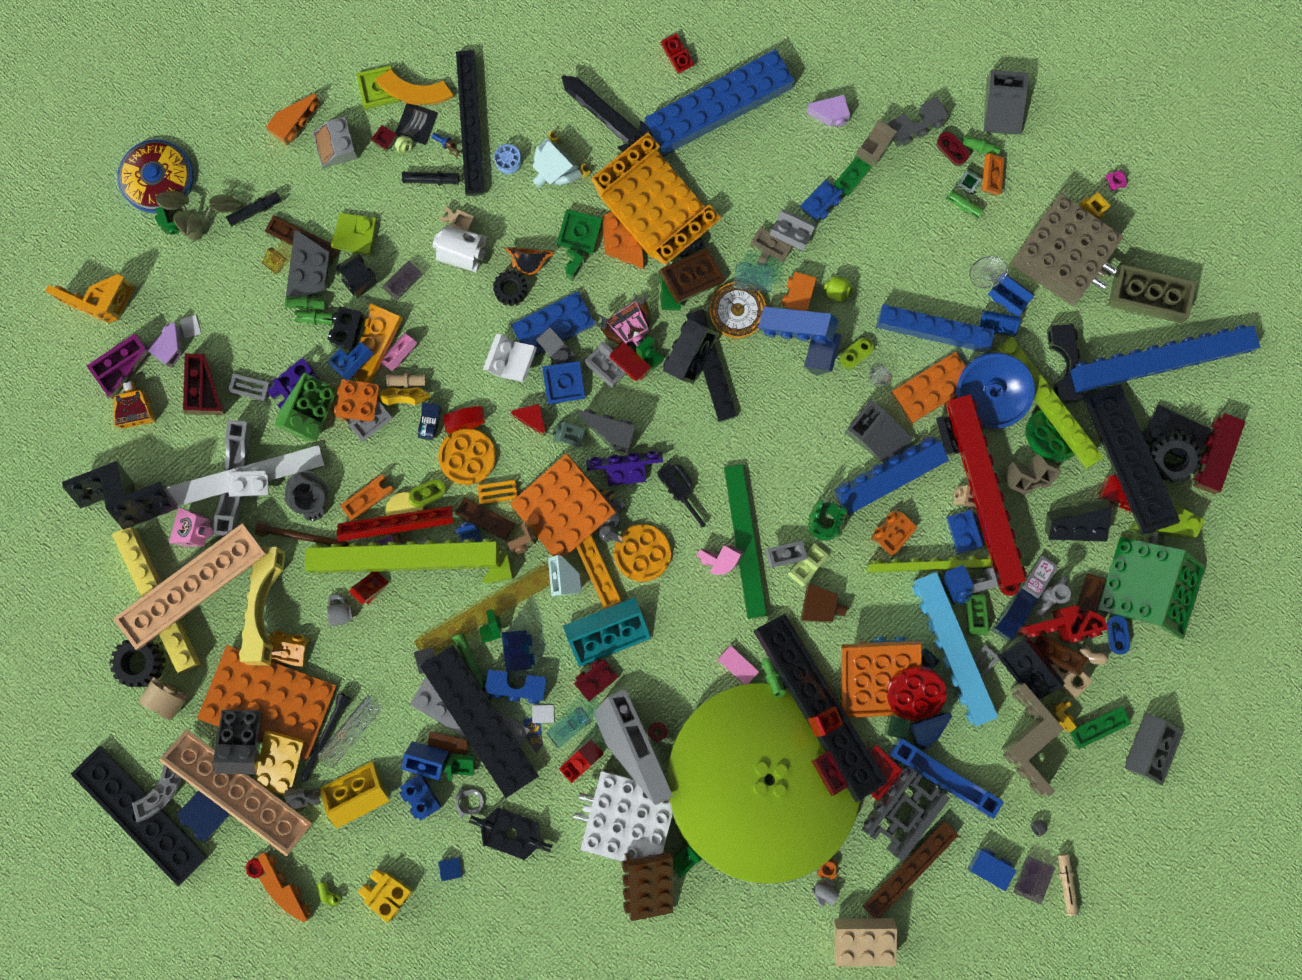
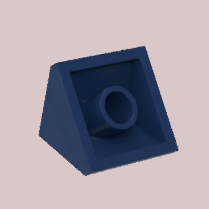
[804,333,841,375]

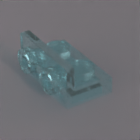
[733,262,774,292]

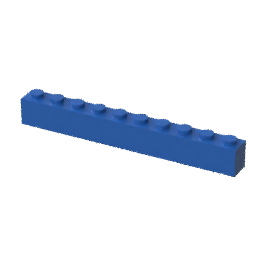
[1070,324,1260,393]

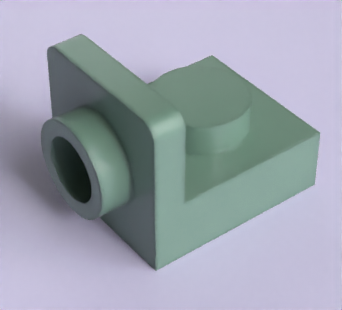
[553,422,585,447]

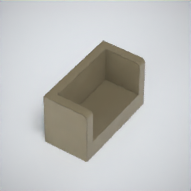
[855,120,897,167]

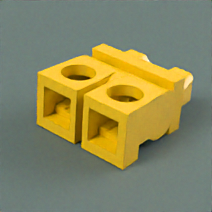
[358,868,415,923]

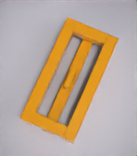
[477,480,518,505]

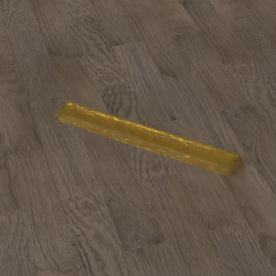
[414,564,550,652]

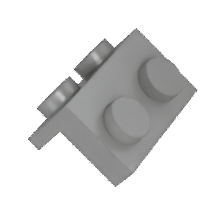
[584,341,627,388]

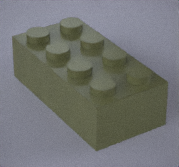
[1108,265,1197,324]

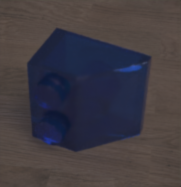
[501,630,535,673]

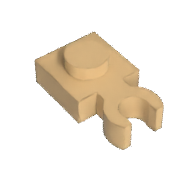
[439,207,475,231]

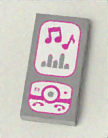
[1021,556,1058,598]

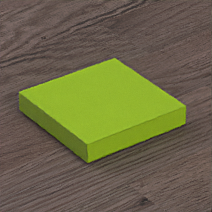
[356,65,401,110]

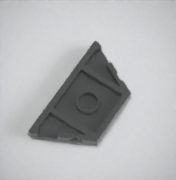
[286,230,331,297]

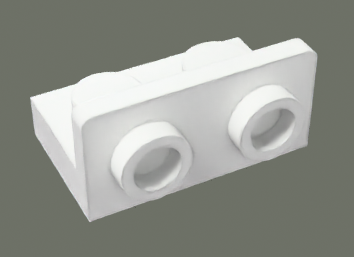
[227,467,269,497]

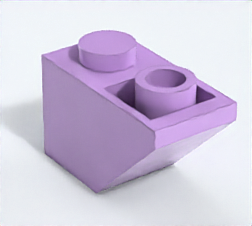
[148,322,183,368]

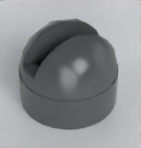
[1030,819,1048,837]

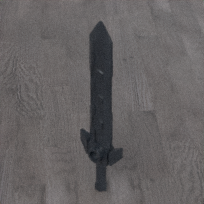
[561,75,648,153]

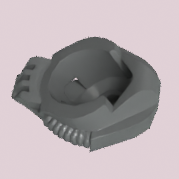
[285,470,329,521]

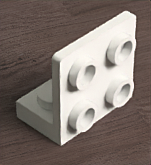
[483,334,537,382]

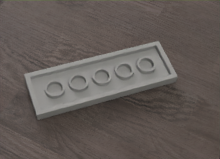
[410,677,530,747]

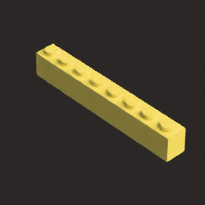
[112,527,201,673]

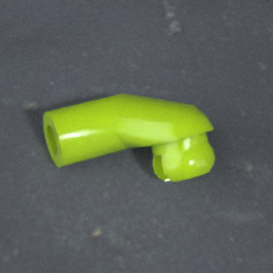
[317,881,341,907]

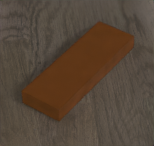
[455,497,515,541]
[1034,635,1090,676]

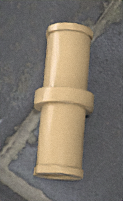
[386,373,426,388]

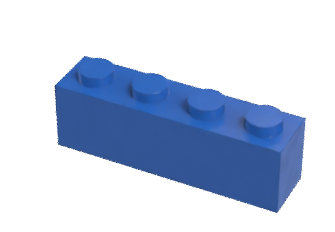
[758,307,839,344]

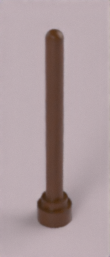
[255,520,348,547]

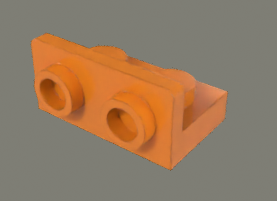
[870,510,918,556]

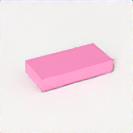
[718,645,759,685]

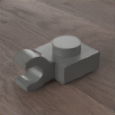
[284,788,321,809]

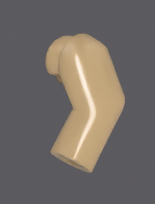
[1079,644,1109,665]

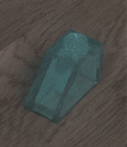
[546,706,592,748]

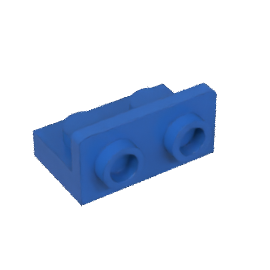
[800,180,844,223]
[946,510,984,554]

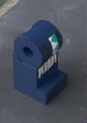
[418,402,442,441]

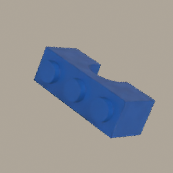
[485,670,548,704]

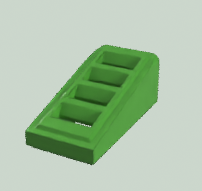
[967,594,989,636]

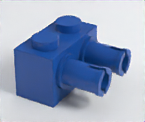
[400,775,443,821]

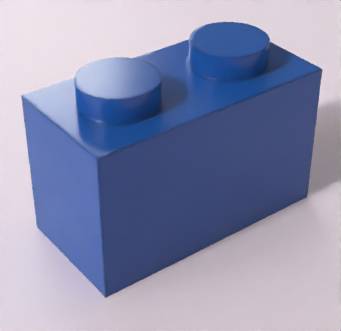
[943,565,974,605]
[402,741,449,780]
[967,848,1017,891]

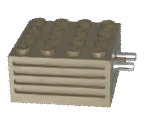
[1010,193,1124,306]

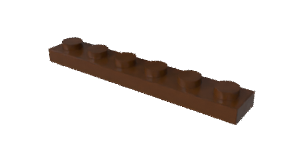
[862,820,959,918]

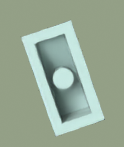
[548,555,582,596]

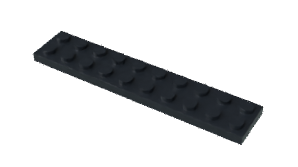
[753,614,887,802]

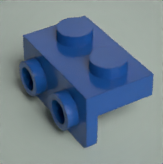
[988,273,1034,317]

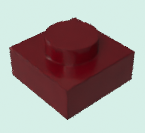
[371,125,398,151]

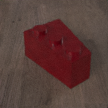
[183,353,224,415]

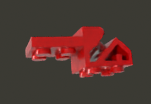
[1017,605,1108,643]

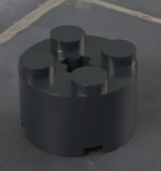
[335,253,377,299]

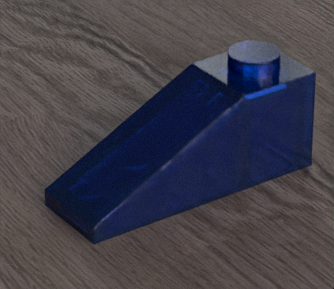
[991,588,1038,641]

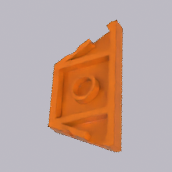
[602,211,644,269]

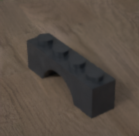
[1047,324,1085,403]

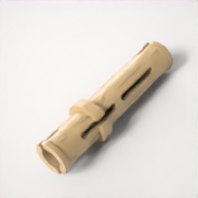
[1057,853,1079,916]

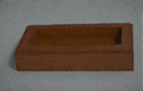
[1077,573,1106,613]

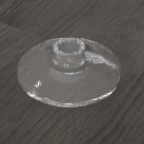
[969,256,1007,288]

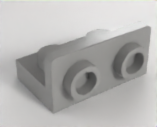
[769,210,815,251]
[347,400,393,442]
[972,567,1000,593]

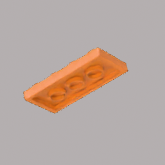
[891,352,965,424]

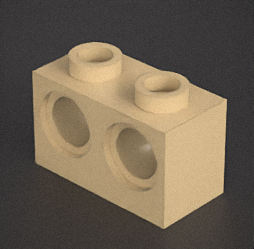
[1050,663,1093,698]

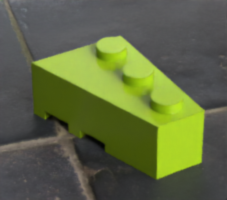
[1129,503,1205,540]

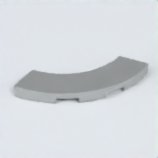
[132,752,182,823]

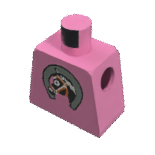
[169,507,213,547]

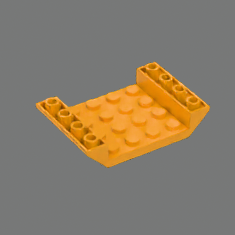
[591,132,722,265]

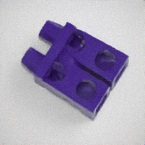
[267,358,321,409]

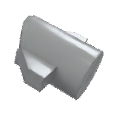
[812,880,840,908]

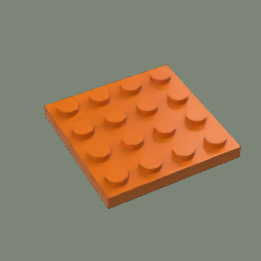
[510,453,617,558]
[841,641,922,718]

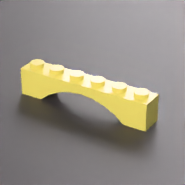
[239,547,286,666]

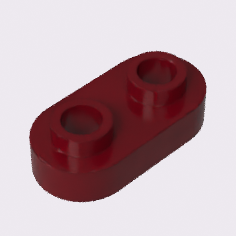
[936,132,969,166]

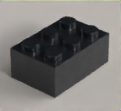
[662,318,719,384]

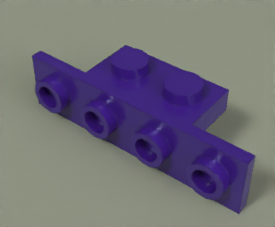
[586,450,663,486]

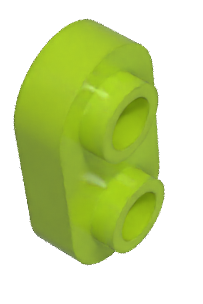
[839,338,874,369]
[408,479,446,507]

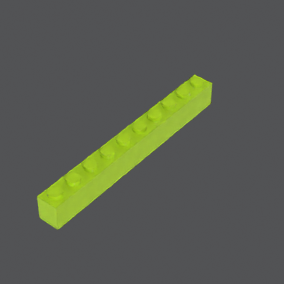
[305,539,500,574]

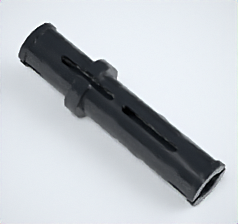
[402,171,459,186]
[226,191,282,227]

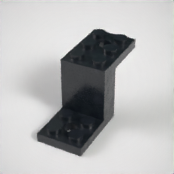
[62,461,178,530]

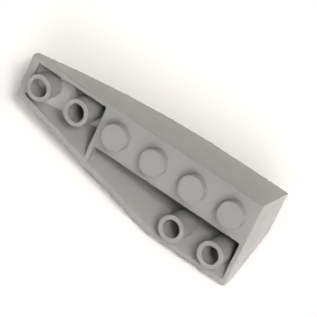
[593,689,673,805]

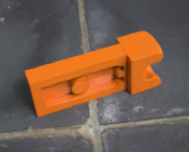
[340,474,395,521]

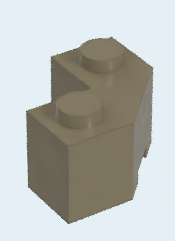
[1002,454,1062,495]

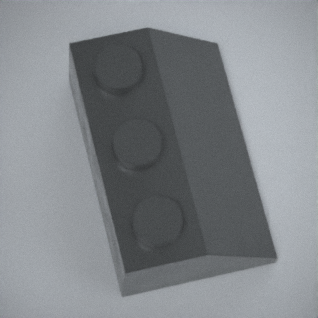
[1125,714,1184,786]

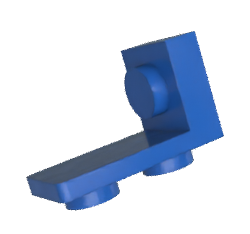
[456,522,483,543]

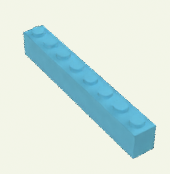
[912,572,998,726]

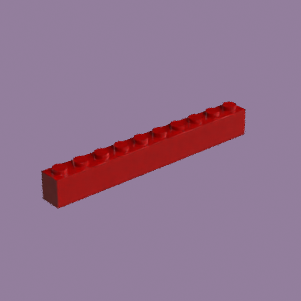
[945,395,1027,589]

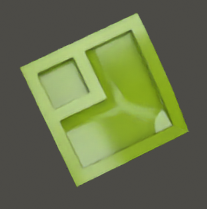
[331,213,377,256]

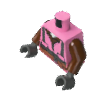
[593,290,651,347]

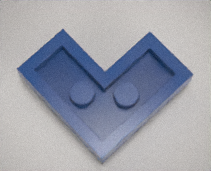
[327,342,374,381]

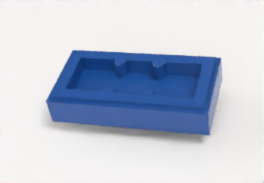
[979,310,1021,336]

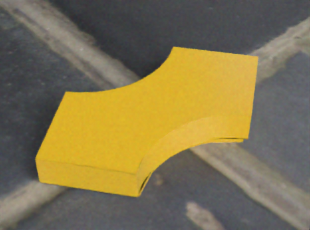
[378,387,430,406]

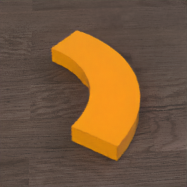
[375,69,453,105]

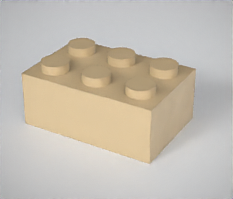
[833,918,897,967]

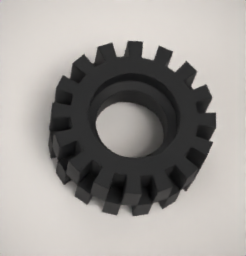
[493,270,528,306]

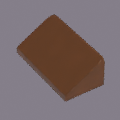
[427,731,469,756]

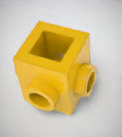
[1080,192,1111,220]

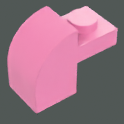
[697,543,744,575]

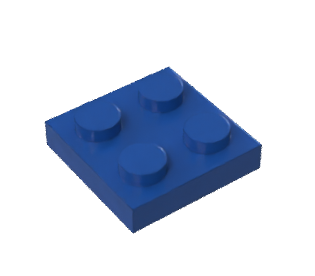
[542,361,585,404]

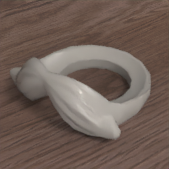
[456,787,484,818]

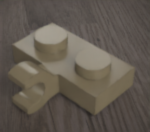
[750,227,792,268]

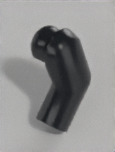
[679,237,705,258]

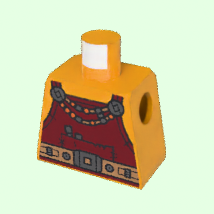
[114,382,156,429]

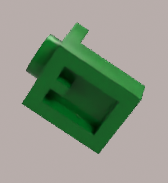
[565,248,585,281]
[636,336,664,371]

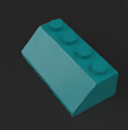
[563,597,651,667]

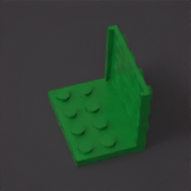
[1097,537,1206,640]

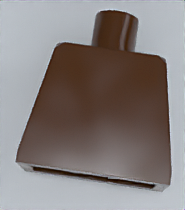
[800,584,847,623]

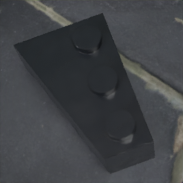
[1045,497,1113,542]

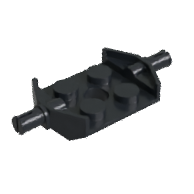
[469,807,553,861]

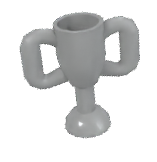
[1037,576,1071,616]

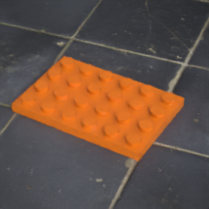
[197,645,337,759]

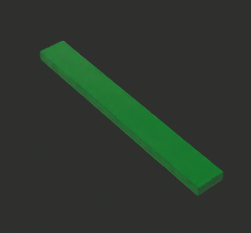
[724,464,767,619]

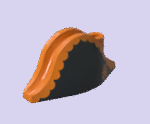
[506,247,555,275]

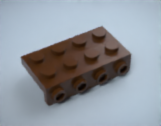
[622,852,673,921]

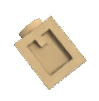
[953,485,976,509]

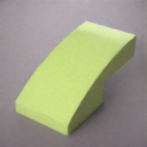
[788,543,829,587]

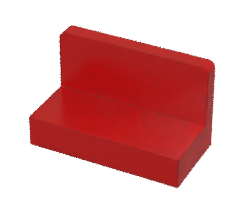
[609,342,651,381]

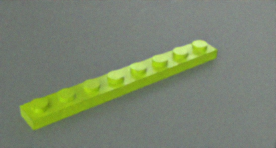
[996,337,1104,470]
[866,556,1024,573]

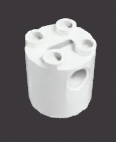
[433,225,487,273]

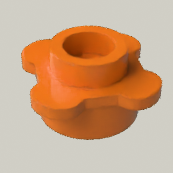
[817,860,838,879]

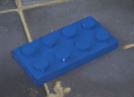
[511,291,595,356]

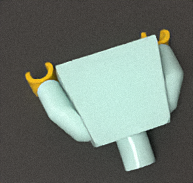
[533,131,591,188]

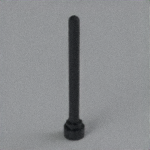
[301,693,353,781]

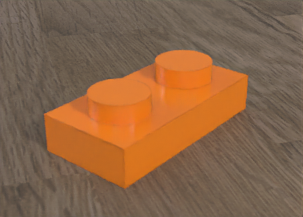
[982,153,1004,195]

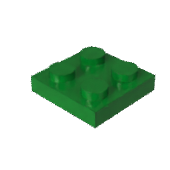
[556,209,603,255]

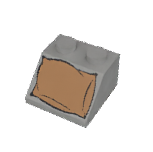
[313,117,358,168]

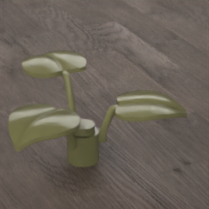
[155,191,244,240]

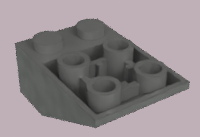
[983,70,1028,135]
[845,400,913,463]
[579,409,636,454]
[213,710,262,774]

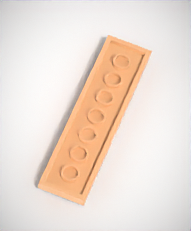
[113,523,267,650]
[160,729,312,856]

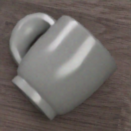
[327,593,353,627]

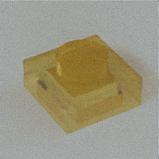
[262,247,286,274]

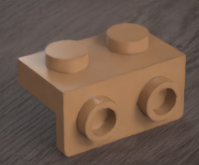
[508,523,536,555]

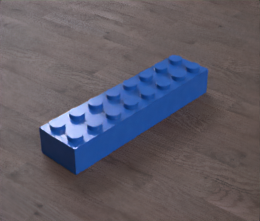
[645,49,794,156]

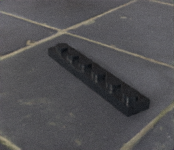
[686,309,737,423]

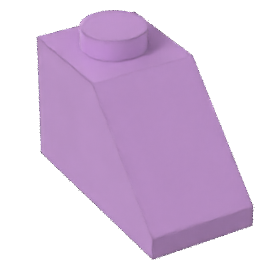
[806,95,850,127]

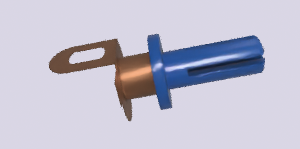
[431,132,459,157]

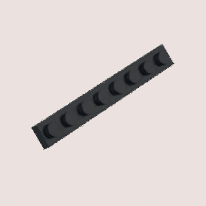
[456,50,485,196]

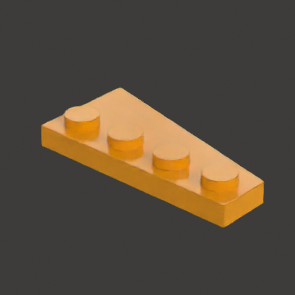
[352,303,403,383]

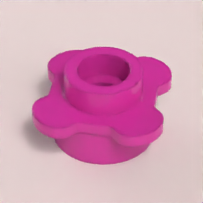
[1106,170,1127,191]

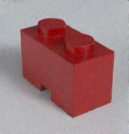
[1097,474,1132,513]

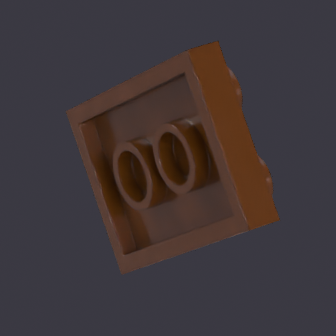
[659,248,726,304]

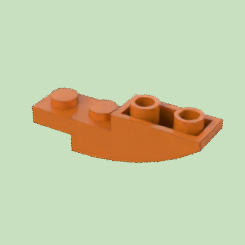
[257,851,311,922]

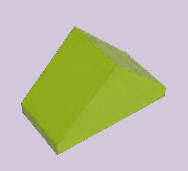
[482,549,513,585]

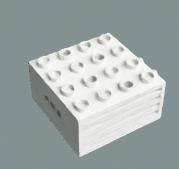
[573,770,673,861]

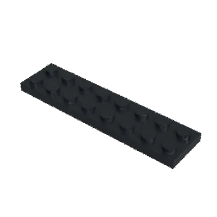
[1083,384,1180,535]
[420,645,539,798]
[71,746,208,886]

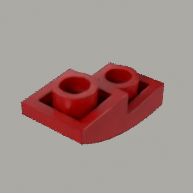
[660,33,694,74]
[443,406,486,434]

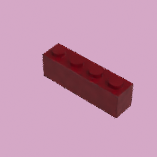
[1193,413,1246,494]

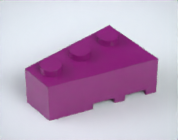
[86,334,150,399]

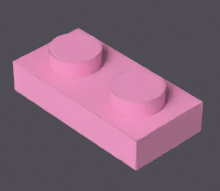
[381,333,417,371]

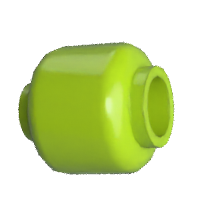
[824,275,854,303]

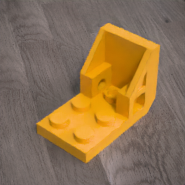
[45,274,135,324]

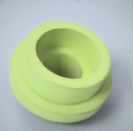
[395,136,412,154]

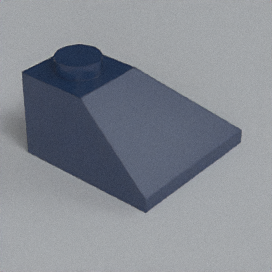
[908,712,952,750]

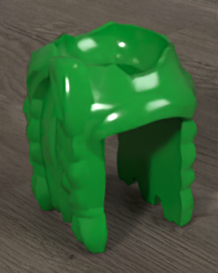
[807,500,848,541]

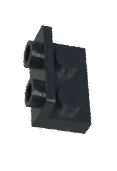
[936,416,959,456]

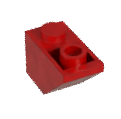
[559,739,604,783]

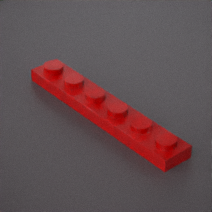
[337,506,453,542]

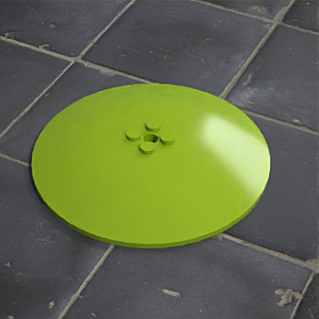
[667,683,859,884]

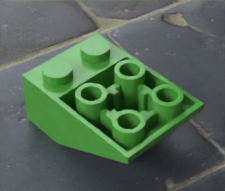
[274,373,337,441]

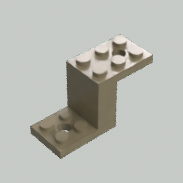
[1001,683,1064,796]

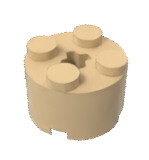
[139,677,188,720]

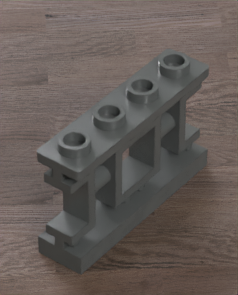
[862,767,950,861]

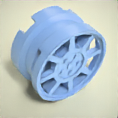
[494,144,522,174]

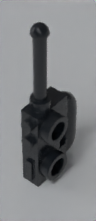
[657,463,706,527]

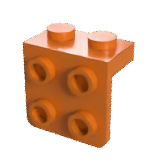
[334,379,379,422]

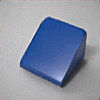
[438,857,462,881]

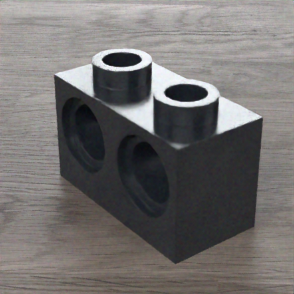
[328,306,364,351]

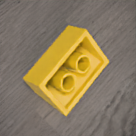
[320,761,390,828]

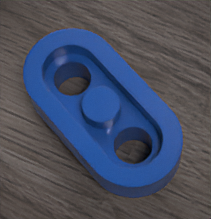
[1106,616,1130,655]

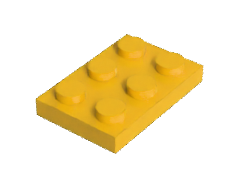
[254,730,305,795]

